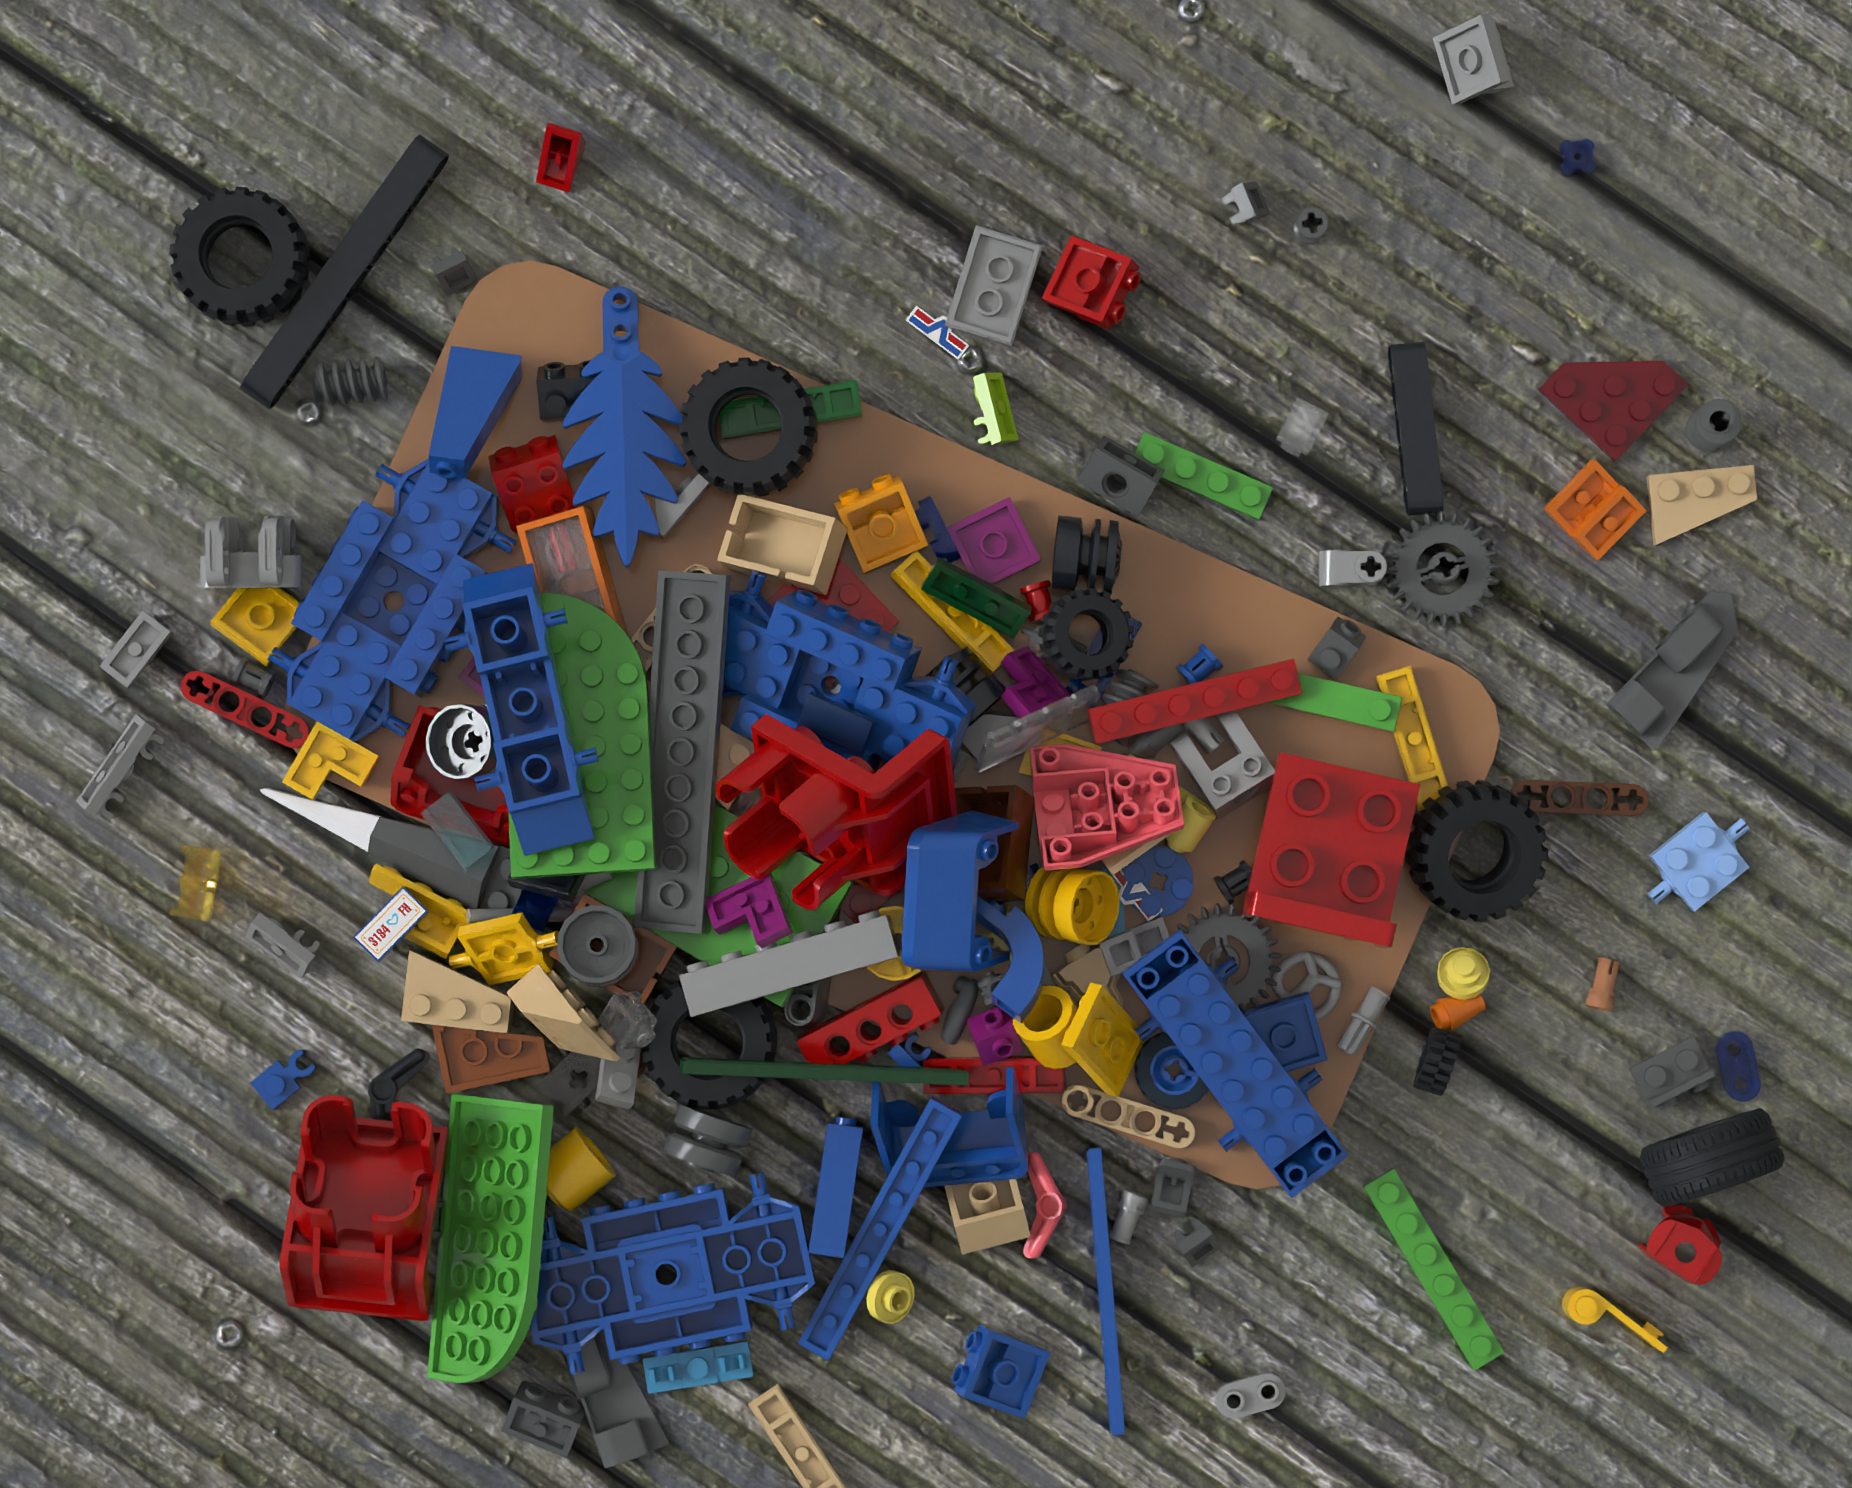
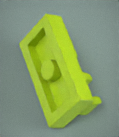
[973,372,1019,444]

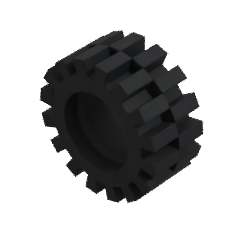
[1413,1027,1461,1096]

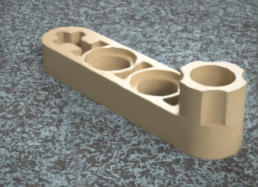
[1061,1084,1195,1148]

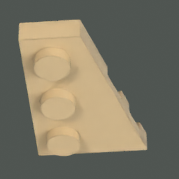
[1646,465,1757,546]

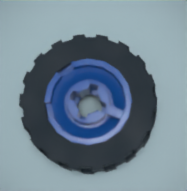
[1134,1032,1209,1109]

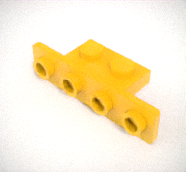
[369,864,473,959]

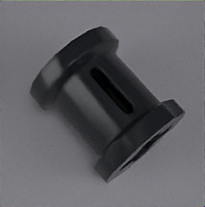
[1213,859,1251,905]

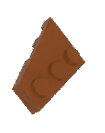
[432,1025,551,1094]

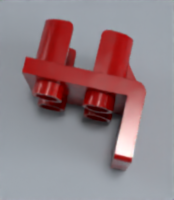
[716,714,957,910]
[1242,752,1420,948]
[280,1095,450,1321]

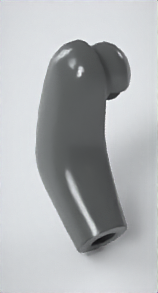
[941,976,979,1045]

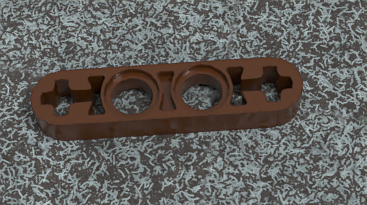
[1510,780,1649,816]

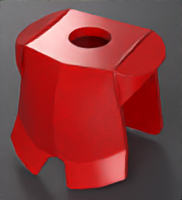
[1638,1205,1722,1285]

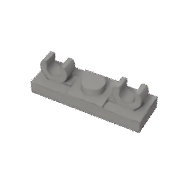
[76,714,164,818]

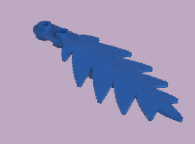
[562,287,686,567]

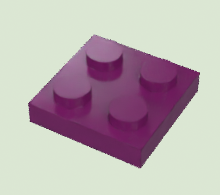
[946,497,1041,584]

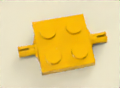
[449,912,559,986]

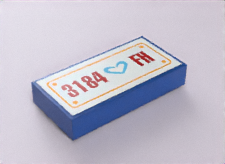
[353,887,429,963]

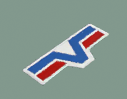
[906,306,970,360]
[1113,865,1163,922]

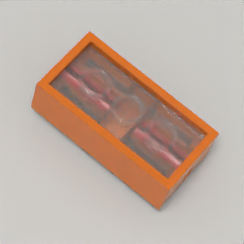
[516,506,628,636]

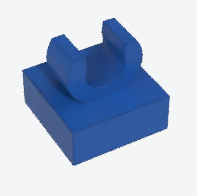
[887,1032,931,1067]

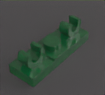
[921,557,1032,639]

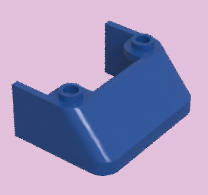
[901,811,1018,972]
[871,1067,1029,1188]

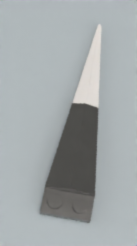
[260,787,526,909]

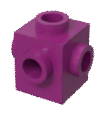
[966,1007,1023,1066]

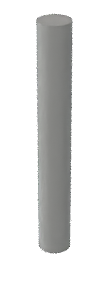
[466,908,573,923]

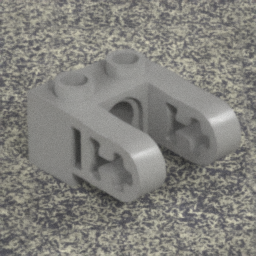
[1170,710,1274,820]

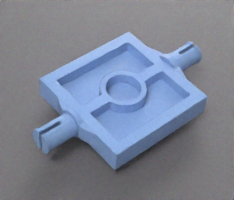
[1647,812,1750,912]

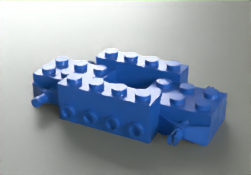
[268,458,517,743]
[722,570,976,773]
[530,1172,816,1375]

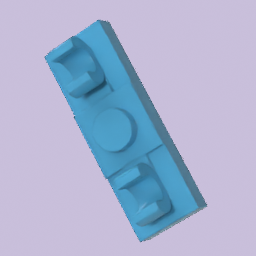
[643,1340,754,1394]

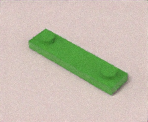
[1265,673,1403,733]

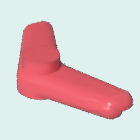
[1023,1152,1067,1259]

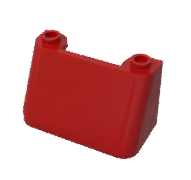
[390,705,510,846]

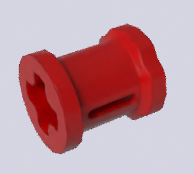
[1019,580,1053,623]

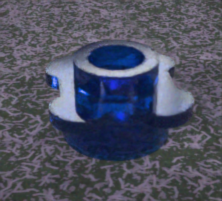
[1559,139,1596,175]

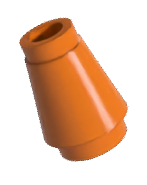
[1430,994,1486,1032]

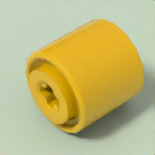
[1013,985,1078,1069]
[547,1127,616,1212]

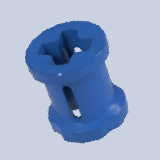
[1176,644,1223,684]

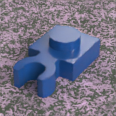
[250,1049,317,1110]

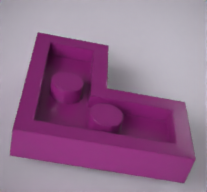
[1001,646,1073,722]
[706,873,793,948]

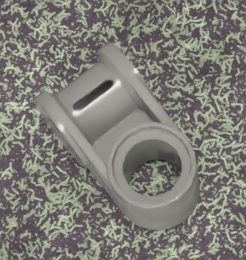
[1319,550,1387,588]

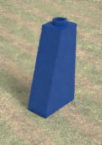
[428,346,522,478]
[808,1116,863,1258]

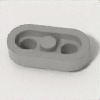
[1215,1372,1286,1419]

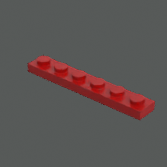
[1087,659,1302,744]

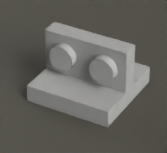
[1433,13,1514,105]

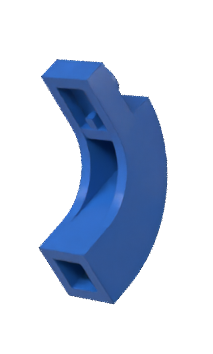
[976,896,1045,1023]

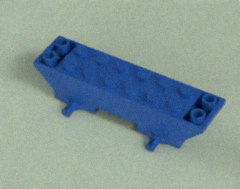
[444,563,599,856]
[1122,929,1349,1198]

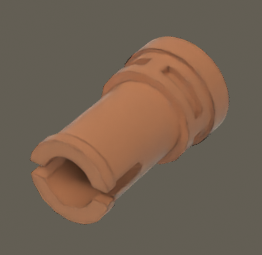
[1585,958,1621,1012]

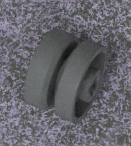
[557,905,639,988]
[663,1104,753,1177]

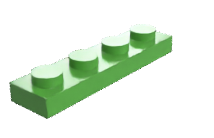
[1135,432,1273,521]

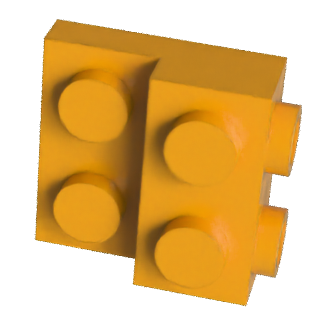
[834,474,929,573]

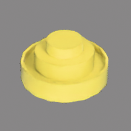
[1437,947,1490,1000]
[866,1270,915,1324]

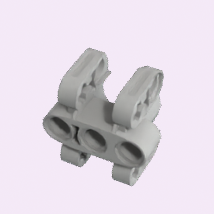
[200,516,303,588]

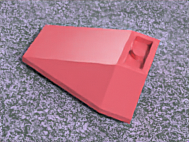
[1030,744,1184,871]

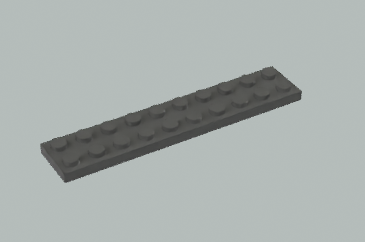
[634,570,731,934]

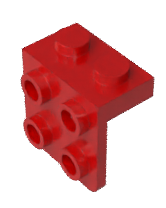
[488,435,578,533]

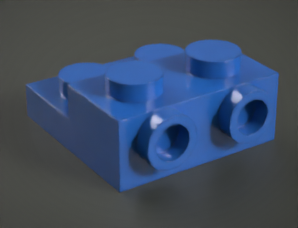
[952,1324,1051,1419]

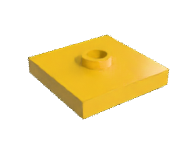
[210,587,300,667]

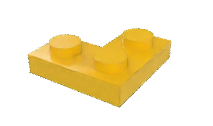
[282,721,380,800]

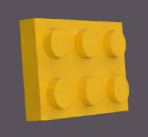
[1061,982,1145,1097]

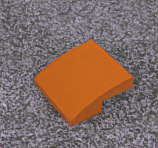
[1543,459,1647,561]

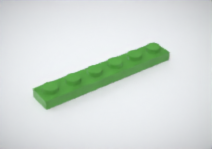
[1363,1168,1505,1371]

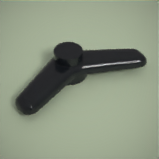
[368,1048,431,1121]

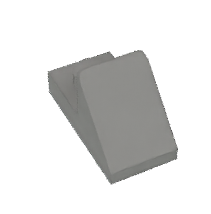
[655,473,711,539]

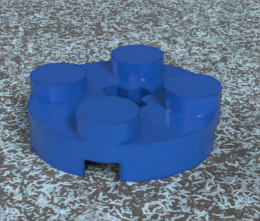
[1124,846,1193,917]

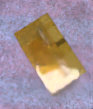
[170,845,222,921]

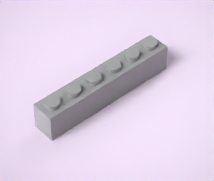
[679,910,901,1017]

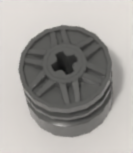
[426,704,497,779]

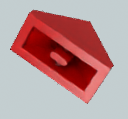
[536,122,586,192]

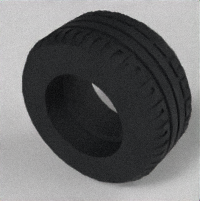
[1640,1108,1785,1207]

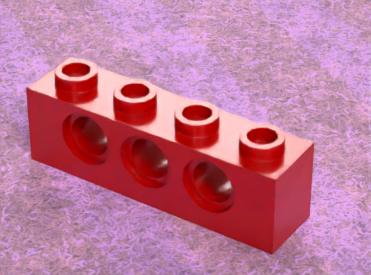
[796,971,944,1064]

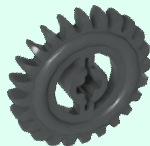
[1386,511,1501,627]
[1177,903,1282,1012]

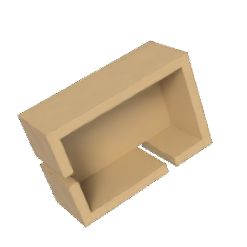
[717,495,848,595]

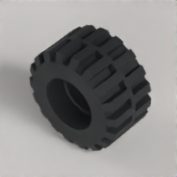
[1038,588,1134,681]

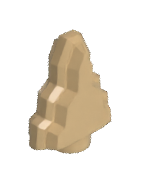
[1050,944,1124,1009]

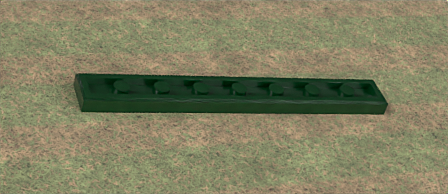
[679,1057,969,1085]

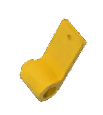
[1562,1286,1668,1353]

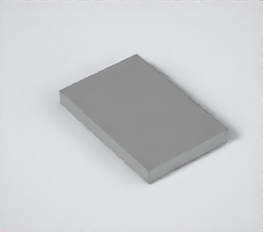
[945,225,1043,347]

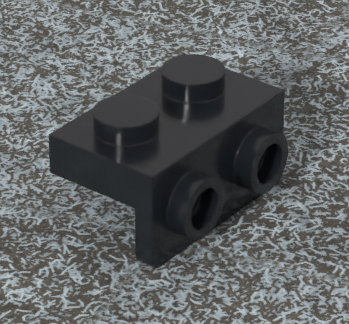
[536,360,598,419]

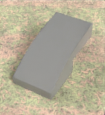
[1099,917,1169,976]

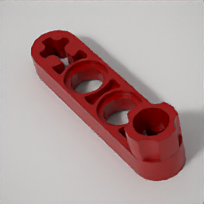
[181,671,311,748]

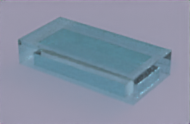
[421,790,494,870]

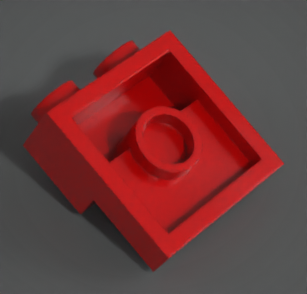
[1042,235,1141,330]

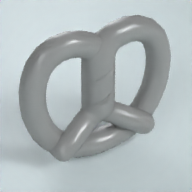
[1272,951,1342,1021]

